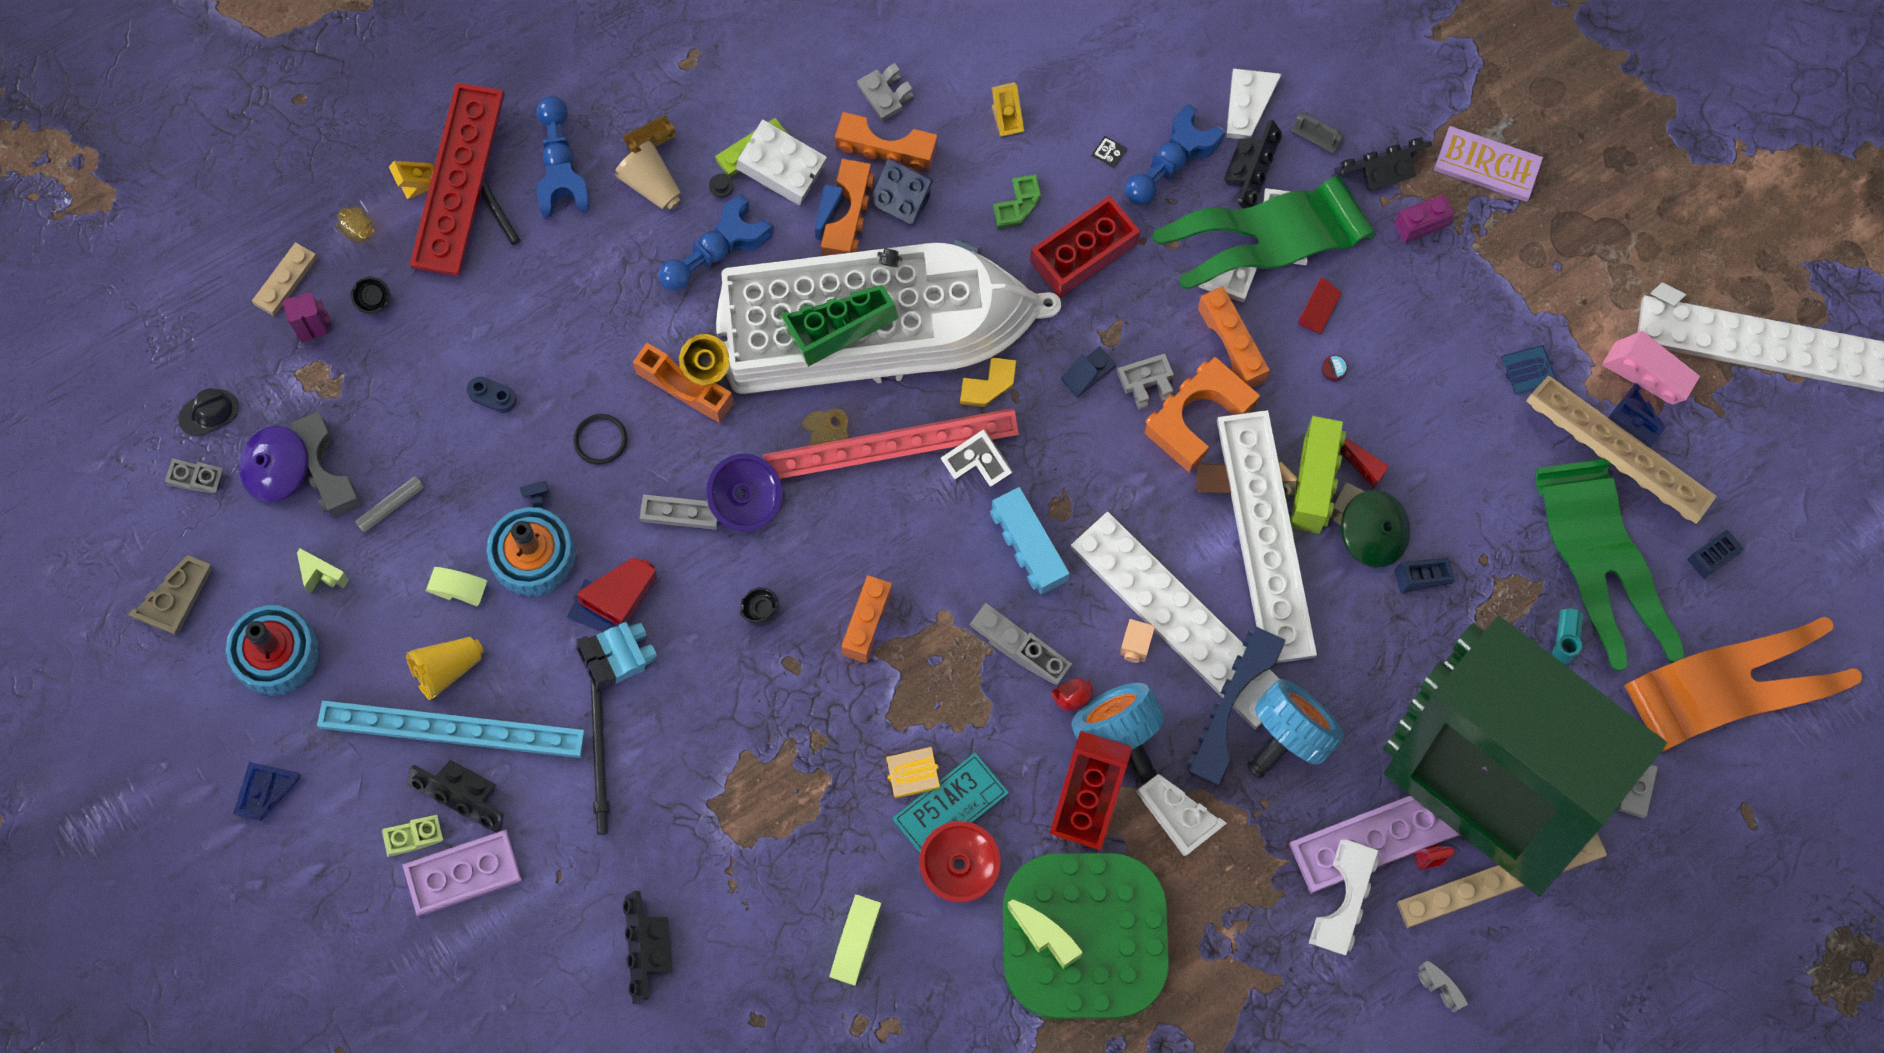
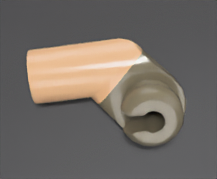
[1279,462,1297,498]

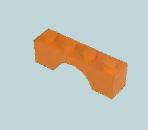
[835,112,937,172]
[821,159,875,256]
[1198,286,1270,388]
[633,343,734,424]

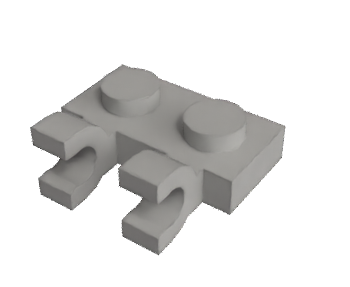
[857,63,914,122]
[1117,353,1174,410]

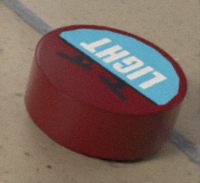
[1322,355,1348,381]

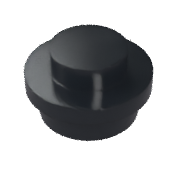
[709,174,734,198]
[877,248,903,268]

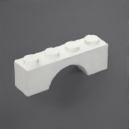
[1309,839,1379,955]

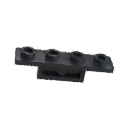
[1224,120,1282,209]
[1334,137,1432,191]
[407,760,504,833]
[623,891,672,1004]

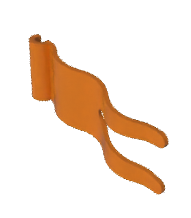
[1624,617,1862,752]

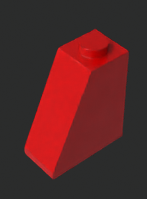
[577,557,657,626]

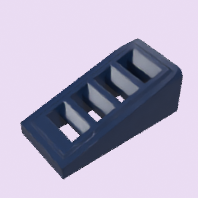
[1687,530,1744,579]
[1394,558,1455,593]

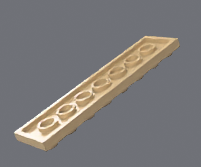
[1526,375,1717,524]

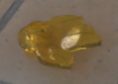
[801,408,849,445]

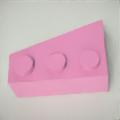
[1602,331,1700,405]

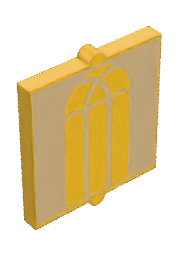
[886,747,940,799]

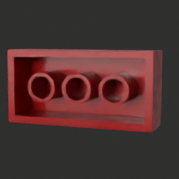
[1030,195,1141,298]
[1049,731,1132,850]

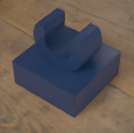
[520,481,549,508]

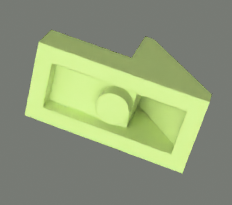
[297,549,349,593]

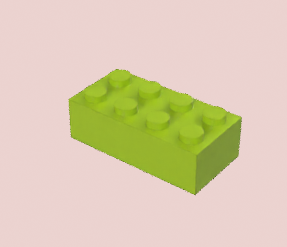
[1290,416,1346,534]

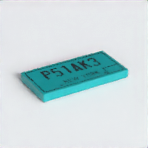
[892,753,1009,853]

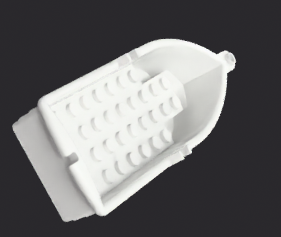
[716,243,1061,394]

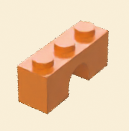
[841,575,892,663]

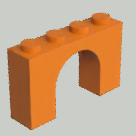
[1144,357,1260,473]

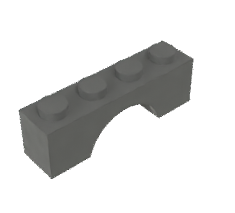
[290,411,362,519]

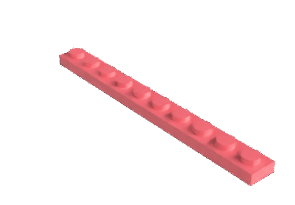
[763,408,1019,479]

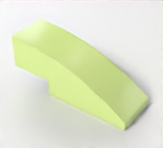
[829,894,882,986]
[1007,900,1083,969]

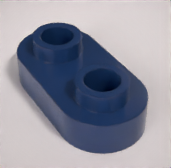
[467,377,517,413]

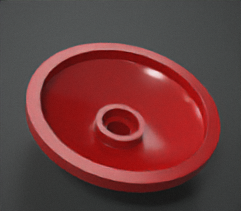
[919,821,1001,903]

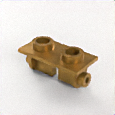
[622,114,676,153]

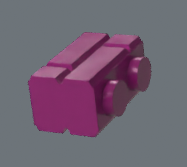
[1394,194,1454,243]
[283,292,331,342]

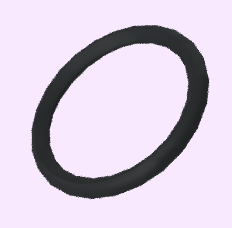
[573,414,627,465]

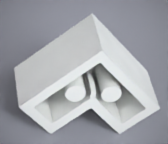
[941,429,1013,487]

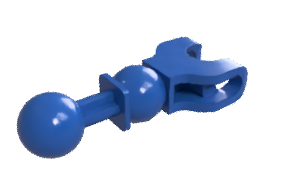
[536,96,590,217]
[1125,104,1226,205]
[658,195,774,291]

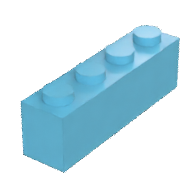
[990,487,1070,595]

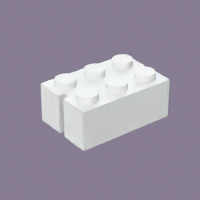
[736,119,827,206]

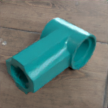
[1552,608,1583,664]

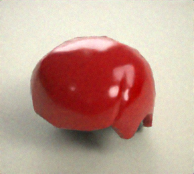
[1051,678,1093,711]

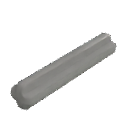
[355,476,424,532]

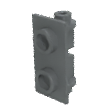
[1291,112,1345,154]

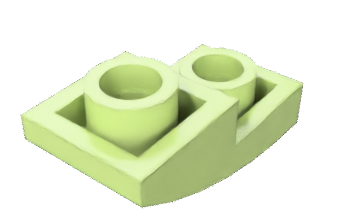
[426,567,487,606]
[382,815,443,857]

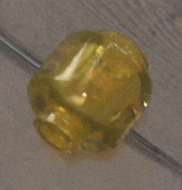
[336,206,374,243]

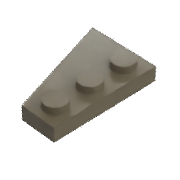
[127,555,213,636]

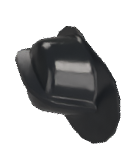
[178,388,238,436]

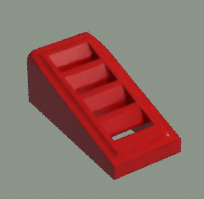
[1340,438,1389,489]
[1414,845,1455,870]

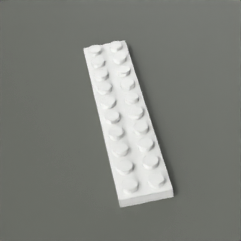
[1637,295,1884,392]
[1217,410,1317,663]
[1070,511,1280,730]

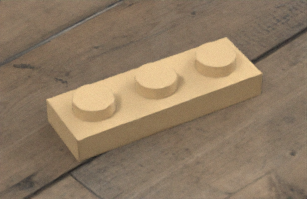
[252,242,318,317]

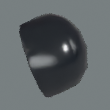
[350,276,390,315]
[740,587,780,627]

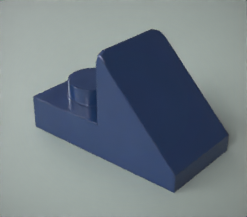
[1061,347,1116,398]

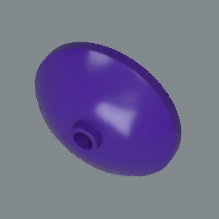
[239,426,308,502]
[706,454,782,531]

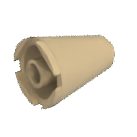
[614,141,681,210]

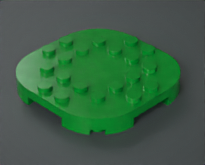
[1002,853,1168,1021]

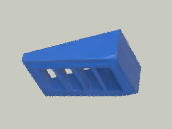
[815,185,844,240]

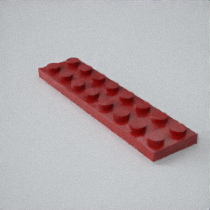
[410,82,505,277]

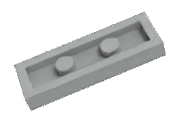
[639,494,718,530]

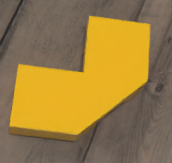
[960,358,1016,407]

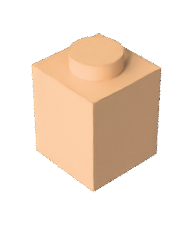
[1120,619,1155,663]

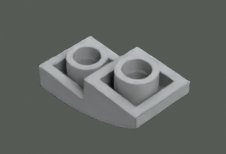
[165,458,223,493]
[1418,961,1468,1013]

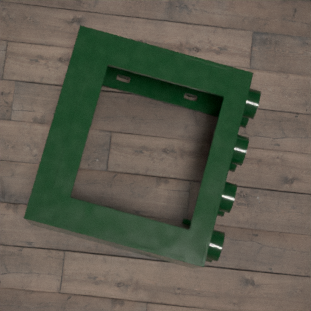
[1383,615,1668,897]

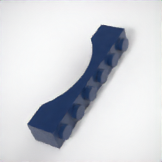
[1187,627,1286,787]

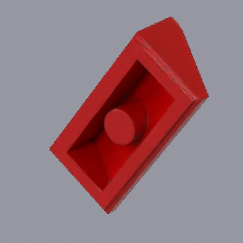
[1298,277,1342,334]

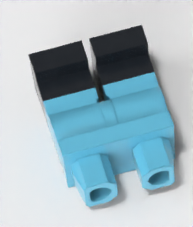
[576,622,657,692]

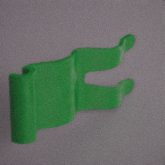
[1152,176,1376,289]
[1535,459,1684,671]

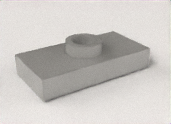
[1618,765,1658,818]

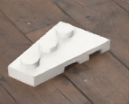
[1226,69,1281,139]
[1136,774,1227,856]

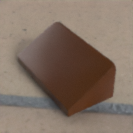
[1196,463,1231,493]

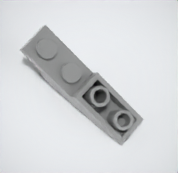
[969,603,1072,685]

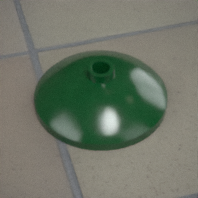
[1341,490,1410,568]

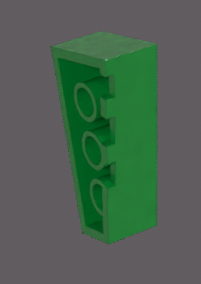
[780,285,899,367]

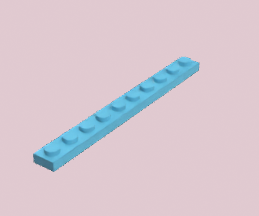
[317,700,585,758]

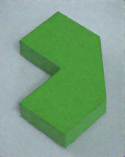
[993,174,1041,230]

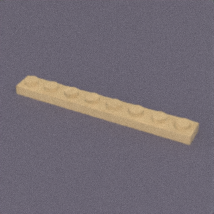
[1397,833,1607,929]

